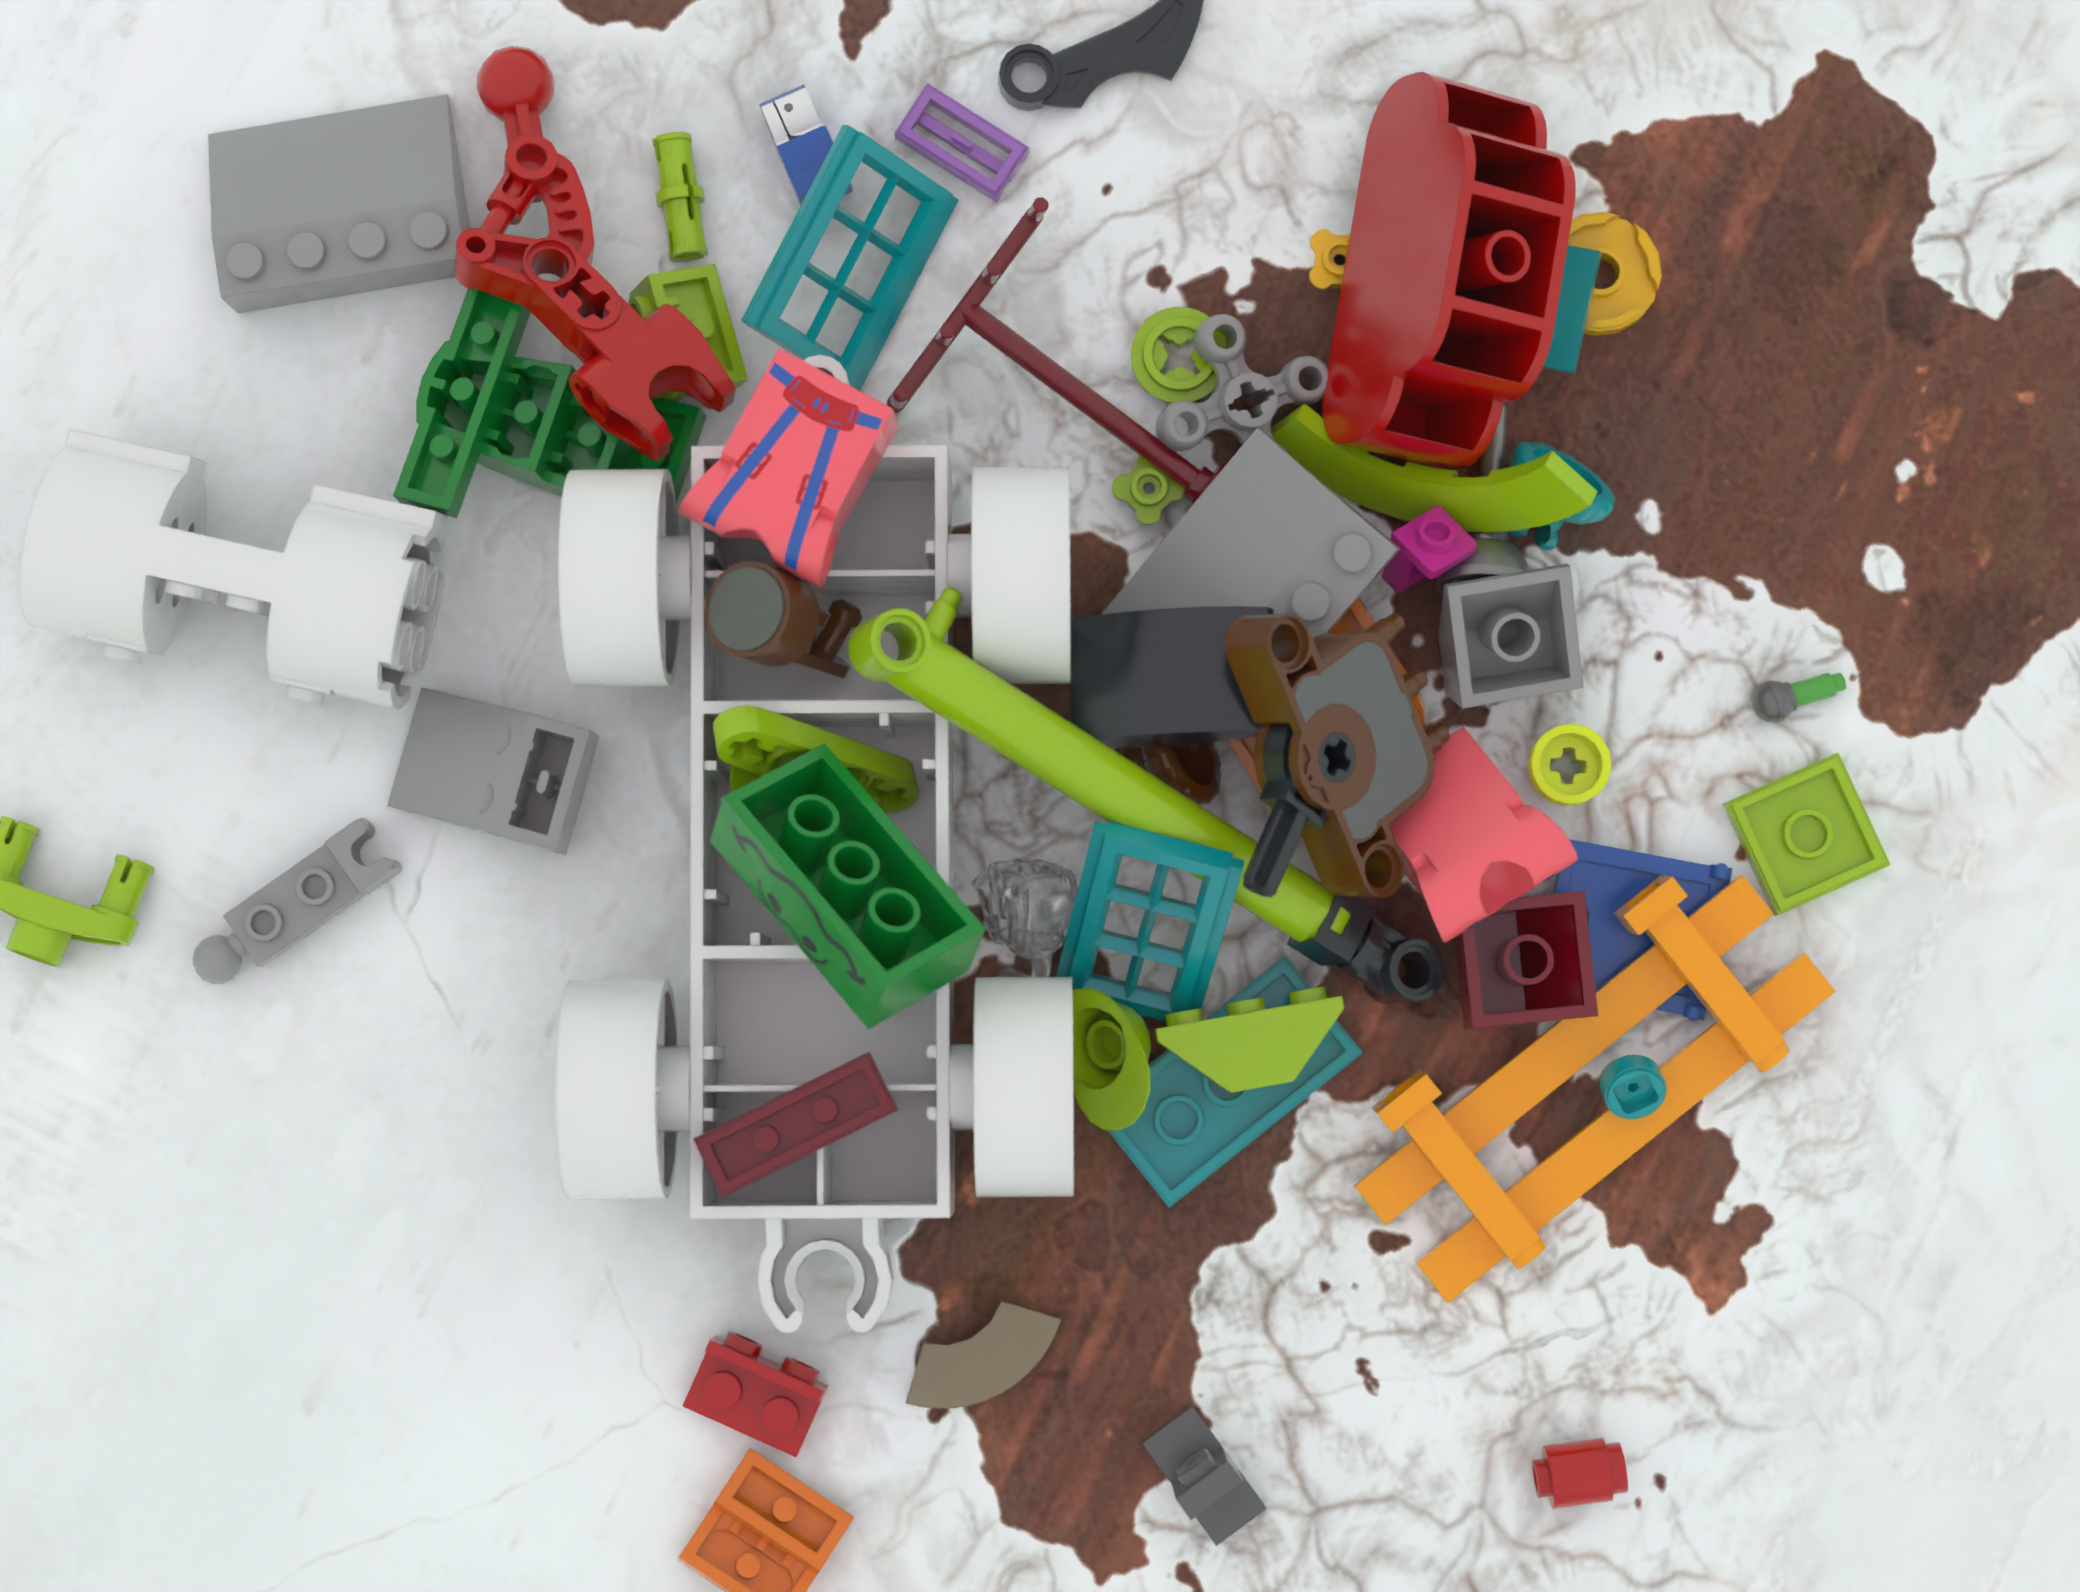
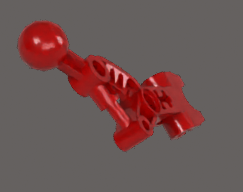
[454,46,736,462]

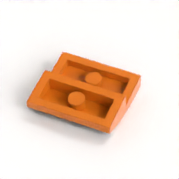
[677,1448,854,1592]

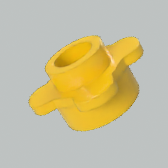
[1309,229,1350,290]

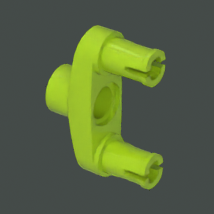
[0,816,155,967]

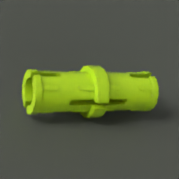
[652,132,708,261]

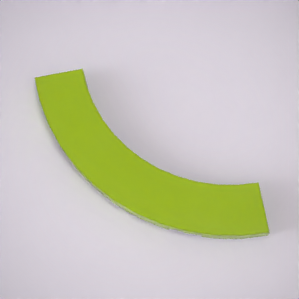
[1271,404,1598,533]

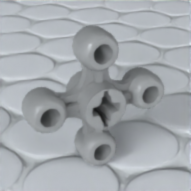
[1155,314,1328,453]

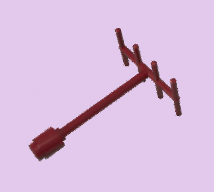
[887,197,1225,513]

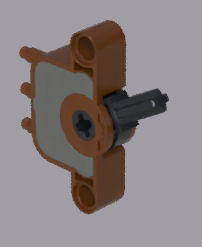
[1225,613,1450,898]

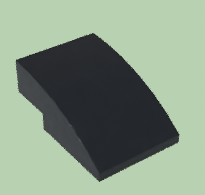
[1070,606,1274,749]

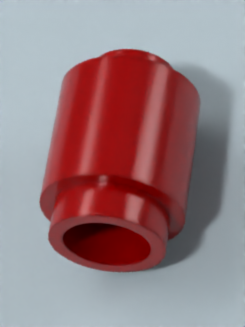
[1532,1438,1628,1509]

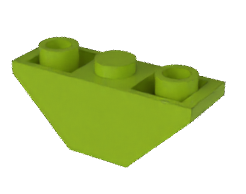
[1154,986,1344,1093]

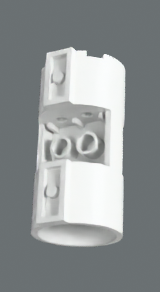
[19,429,448,709]

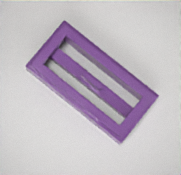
[894,83,1029,203]

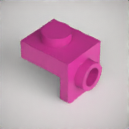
[1382,505,1477,594]

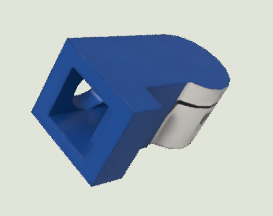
[759,85,853,206]

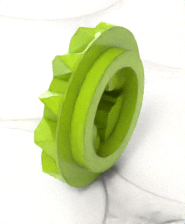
[1131,307,1226,405]

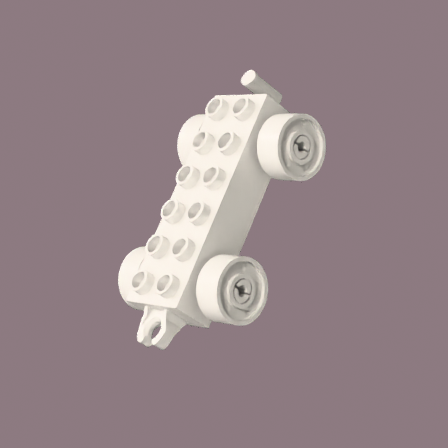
[556,355,1074,1334]

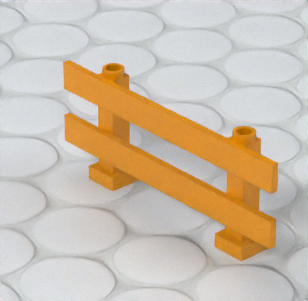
[1354,875,1836,1303]

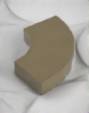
[906,1300,1061,1409]

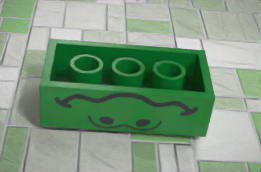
[710,743,986,1030]

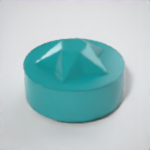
[1600,1054,1666,1119]

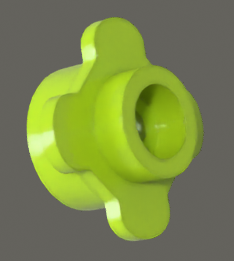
[1112,455,1185,525]

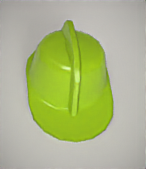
[1072,988,1151,1131]

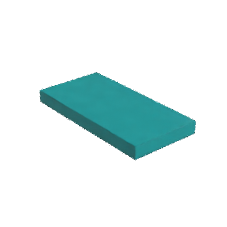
[1108,956,1363,1208]

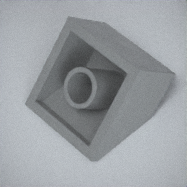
[1438,564,1584,709]

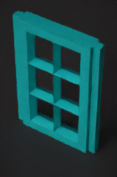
[741,125,959,391]
[1056,821,1245,1022]

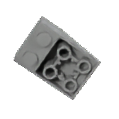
[387,687,600,855]

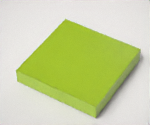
[1722,753,1891,916]

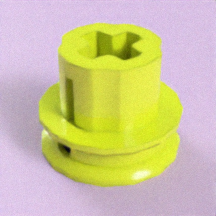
[1528,724,1612,806]

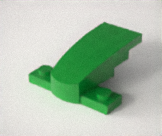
[393,288,707,518]

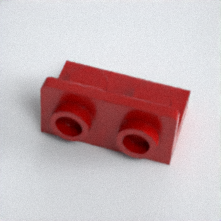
[682,1331,828,1457]

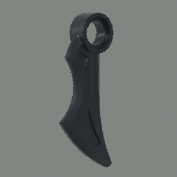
[998,0,1204,111]

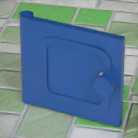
[1553,839,1733,1021]

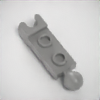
[193,818,402,984]

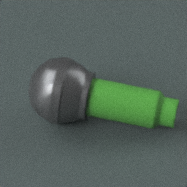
[1752,672,1846,723]

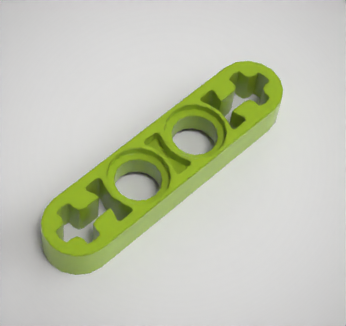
[713,705,919,814]

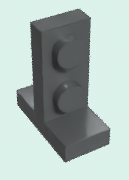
[1142,1404,1267,1546]

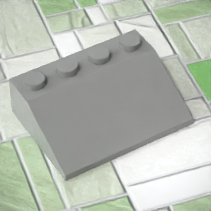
[208,94,470,313]
[1102,428,1401,742]

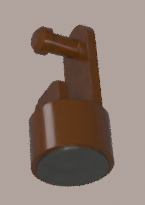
[705,561,863,678]

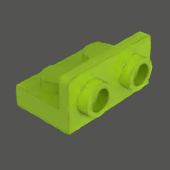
[628,264,748,402]

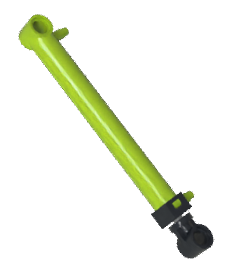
[848,587,1445,1004]

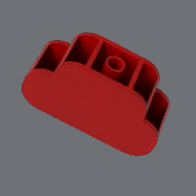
[1322,72,1576,469]

